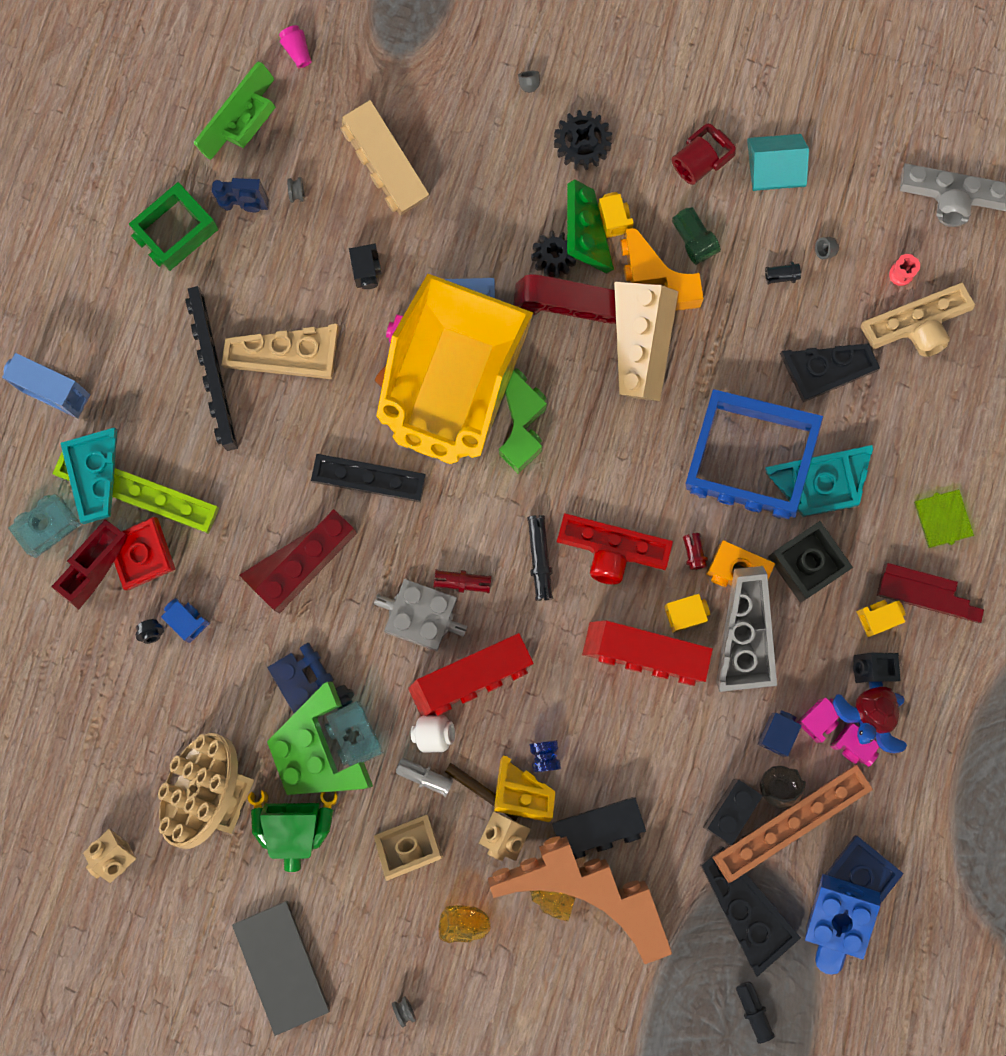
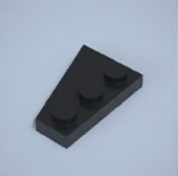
[780,344,880,402]

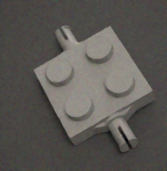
[374,579,468,652]

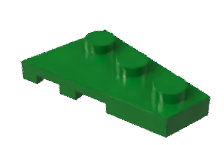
[567,179,614,274]

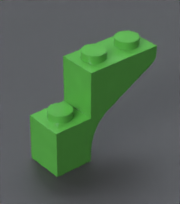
[499,368,547,474]

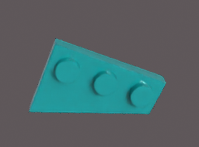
[60,427,117,524]

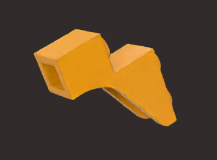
[620,228,704,311]

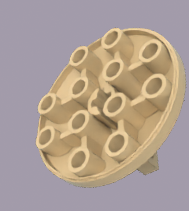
[158,733,254,849]

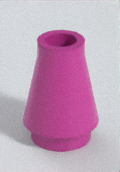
[279,25,312,69]

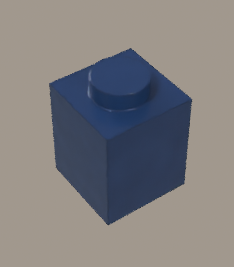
[757,710,802,757]

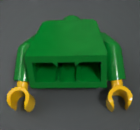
[248,790,338,872]

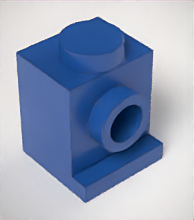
[161,598,210,643]

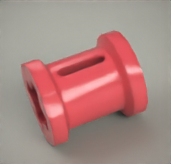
[889,254,920,286]

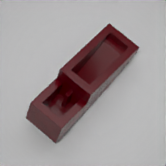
[51,519,127,610]

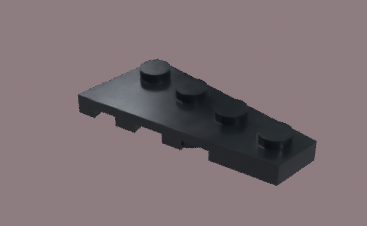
[700,846,801,977]

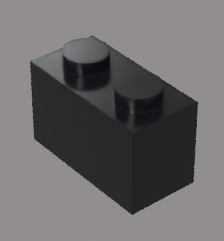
[703,779,763,845]

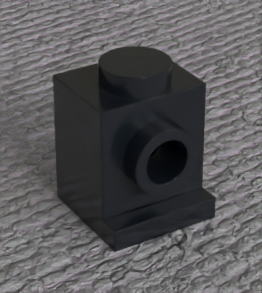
[349,243,382,289]

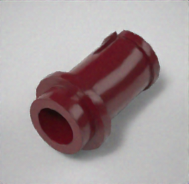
[682,533,708,570]

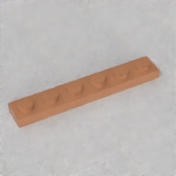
[712,765,873,883]

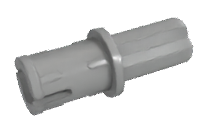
[396,758,453,797]

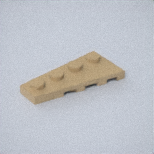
[221,324,339,379]

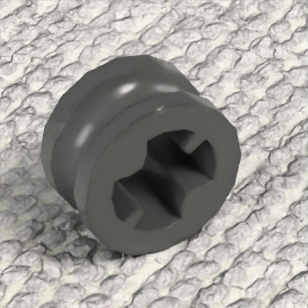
[287,177,305,203]
[392,996,416,1028]

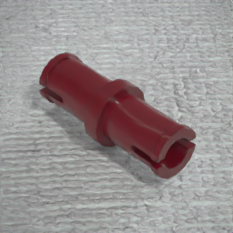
[433,569,491,594]

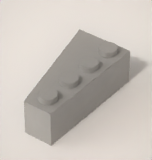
[716,566,777,692]

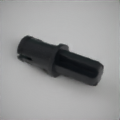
[736,982,775,1044]

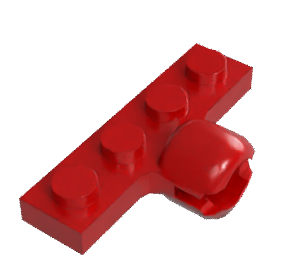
[557,513,673,585]

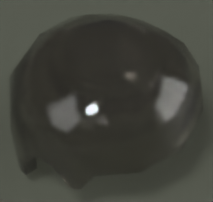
[760,766,806,809]

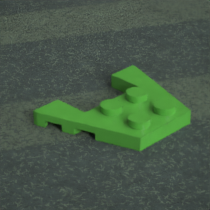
[267,682,373,795]

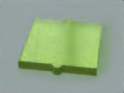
[914,489,974,548]

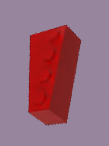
[582,620,713,686]
[408,633,534,716]

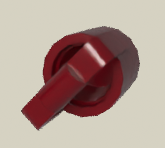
[671,123,736,185]

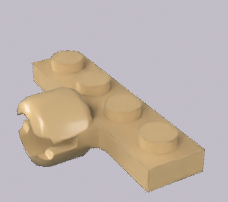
[861,283,975,357]

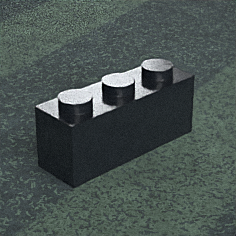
[552,797,646,860]

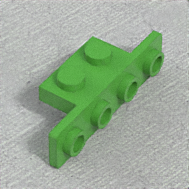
[194,61,276,160]

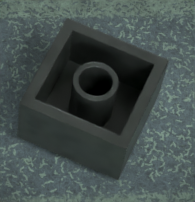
[768,521,853,603]

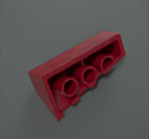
[239,509,357,614]

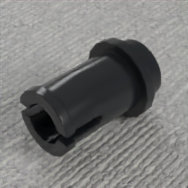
[765,261,801,285]

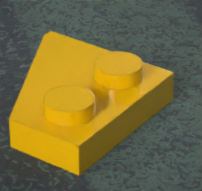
[494,756,555,822]

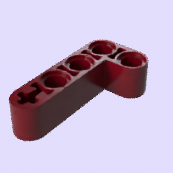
[513,274,616,324]

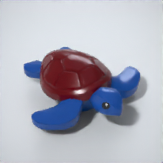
[833,682,907,753]

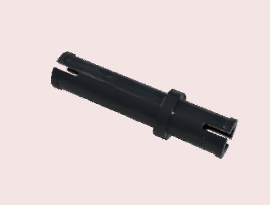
[527,515,553,601]

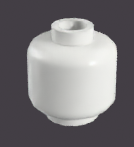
[411,714,455,753]

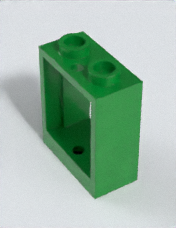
[129,182,219,271]

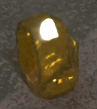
[530,890,575,922]
[438,905,491,943]

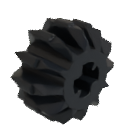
[531,231,576,278]

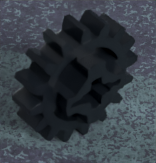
[554,110,612,170]

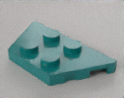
[765,445,873,517]

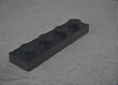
[311,454,426,503]

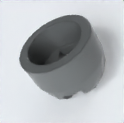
[518,70,540,93]
[815,237,840,259]

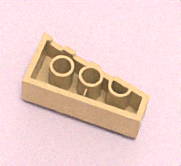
[340,100,429,216]
[614,282,679,401]

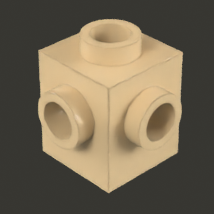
[479,811,530,861]
[83,829,136,883]

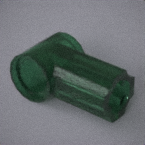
[672,207,721,265]

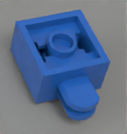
[805,874,880,975]

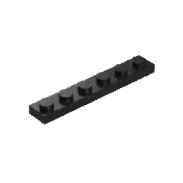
[185,286,238,451]

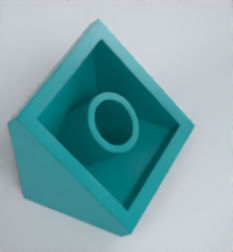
[747,134,809,191]

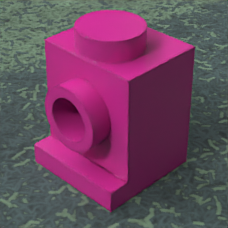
[797,697,839,743]
[830,723,879,767]

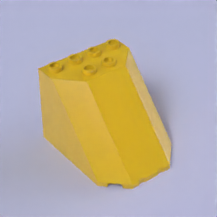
[376,273,533,464]

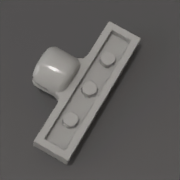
[900,163,1006,227]

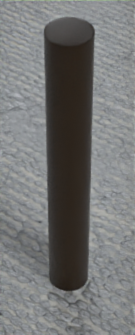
[445,763,519,821]

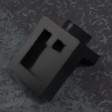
[853,652,901,683]

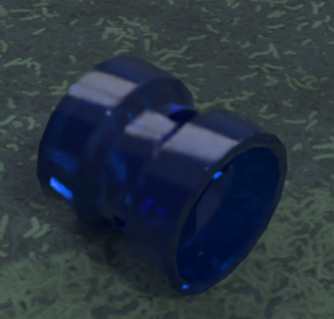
[529,740,561,773]

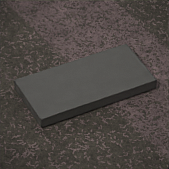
[232,901,330,1036]

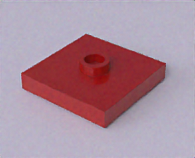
[114,517,176,590]

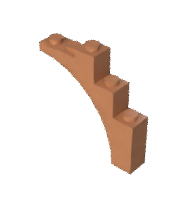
[488,836,672,964]

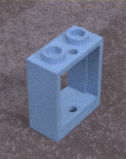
[2,353,91,419]

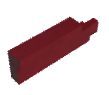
[876,563,984,624]

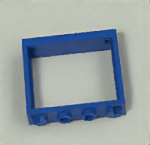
[685,389,823,519]

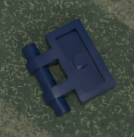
[212,178,269,213]
[267,643,334,713]

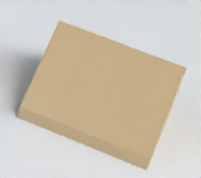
[374,815,444,881]

